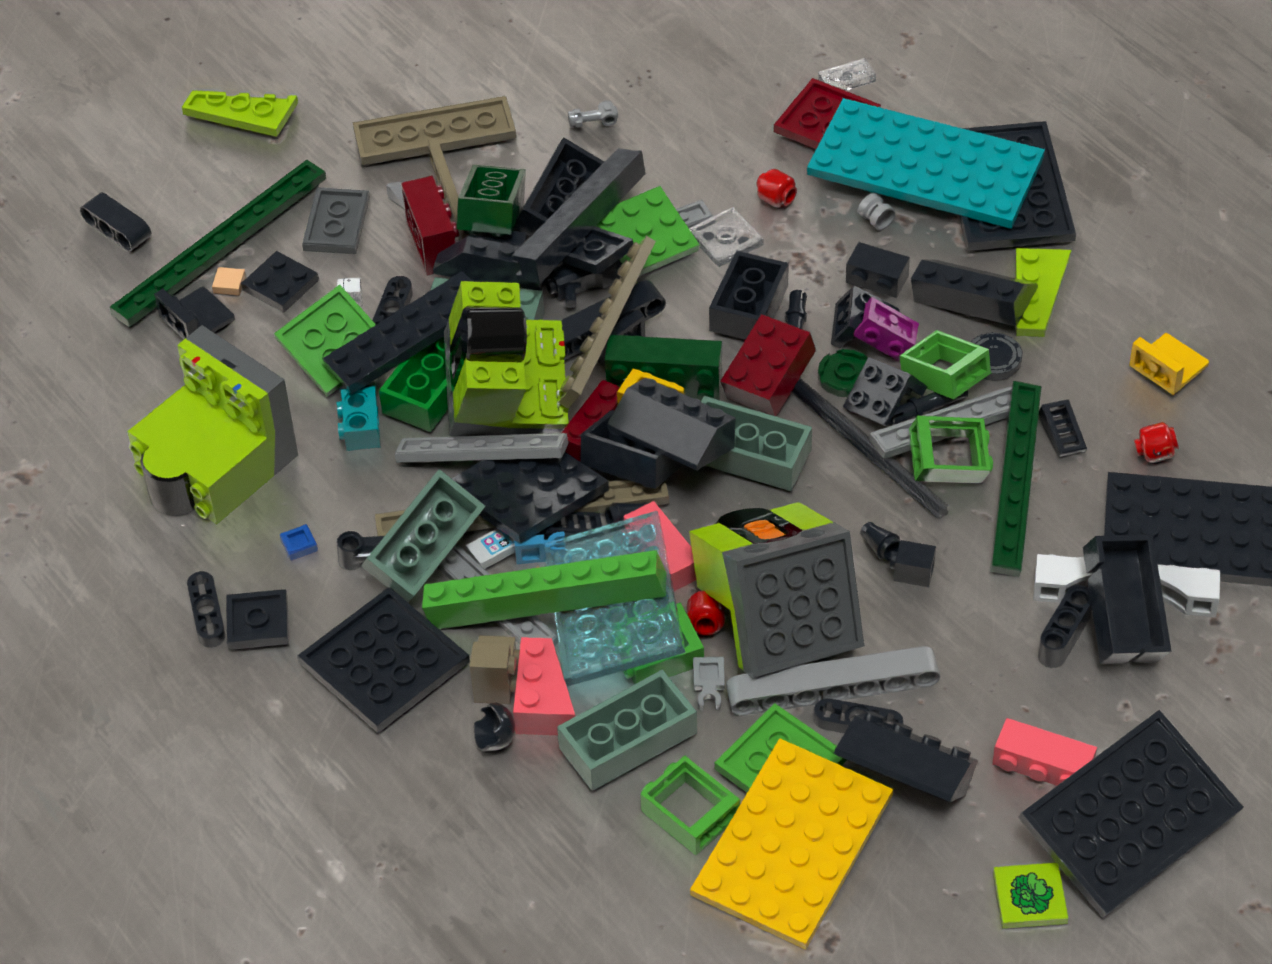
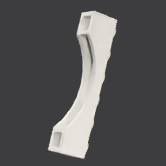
[1033,554,1220,617]

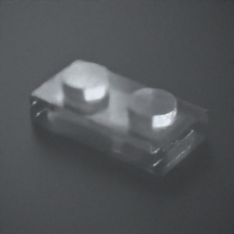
[818,58,876,91]

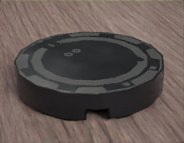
[971,332,1023,381]

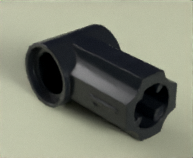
[337,531,384,570]

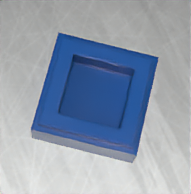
[279,524,318,561]

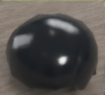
[474,702,515,752]

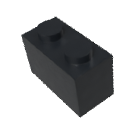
[846,242,910,298]

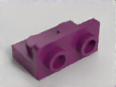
[854,297,919,361]

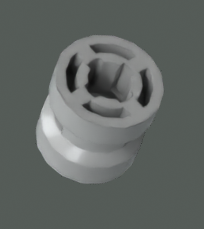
[858,193,896,231]

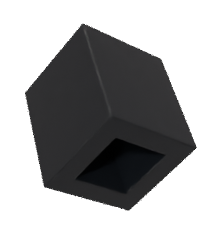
[890,540,936,587]

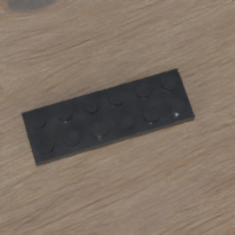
[322,271,473,394]

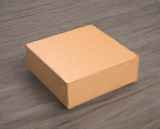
[212,267,246,296]

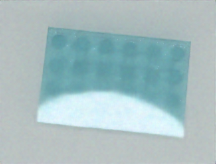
[544,511,686,687]

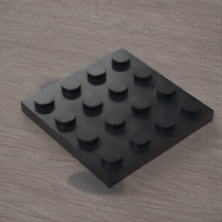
[451,452,609,544]
[297,587,470,733]

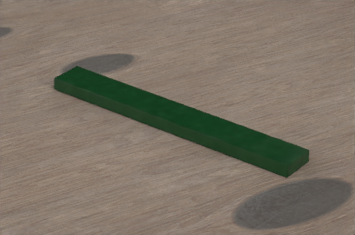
[990,381,1042,577]

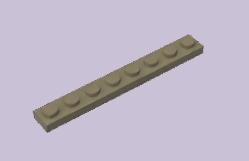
[558,235,656,408]

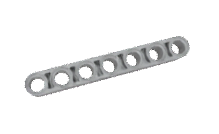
[726,646,941,716]

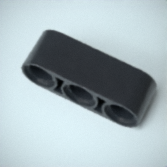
[80,192,152,251]
[1038,585,1092,668]

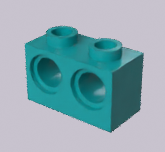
[337,386,381,451]

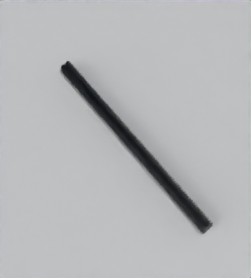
[791,377,949,519]

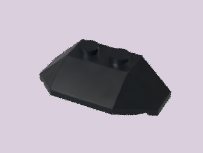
[432,234,545,291]

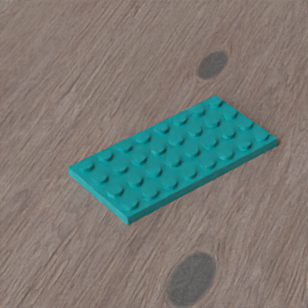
[807,98,1045,229]

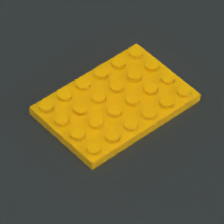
[690,738,893,950]

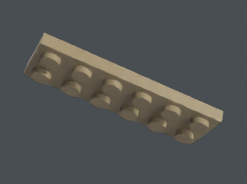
[352,96,517,165]

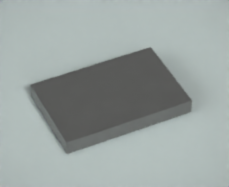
[302,187,370,254]

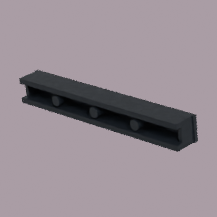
[512,148,646,284]

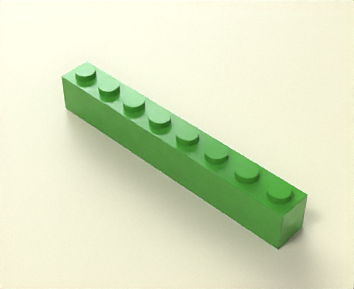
[422,550,667,629]

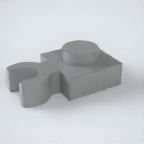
[693,657,725,710]

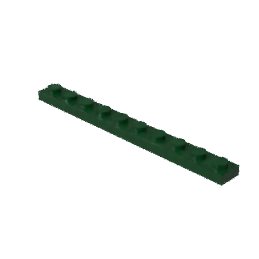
[109,160,326,327]

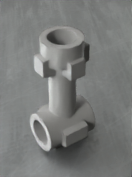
[568,101,618,128]

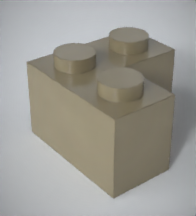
[470,635,520,705]

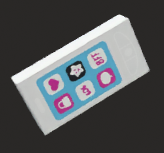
[466,528,515,569]

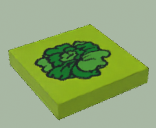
[993,863,1068,929]

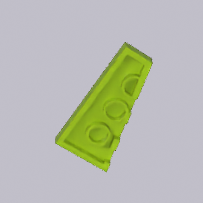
[182,90,298,137]
[1015,248,1071,337]

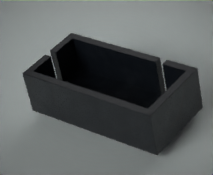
[1082,534,1172,664]

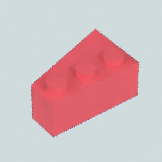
[513,637,576,736]

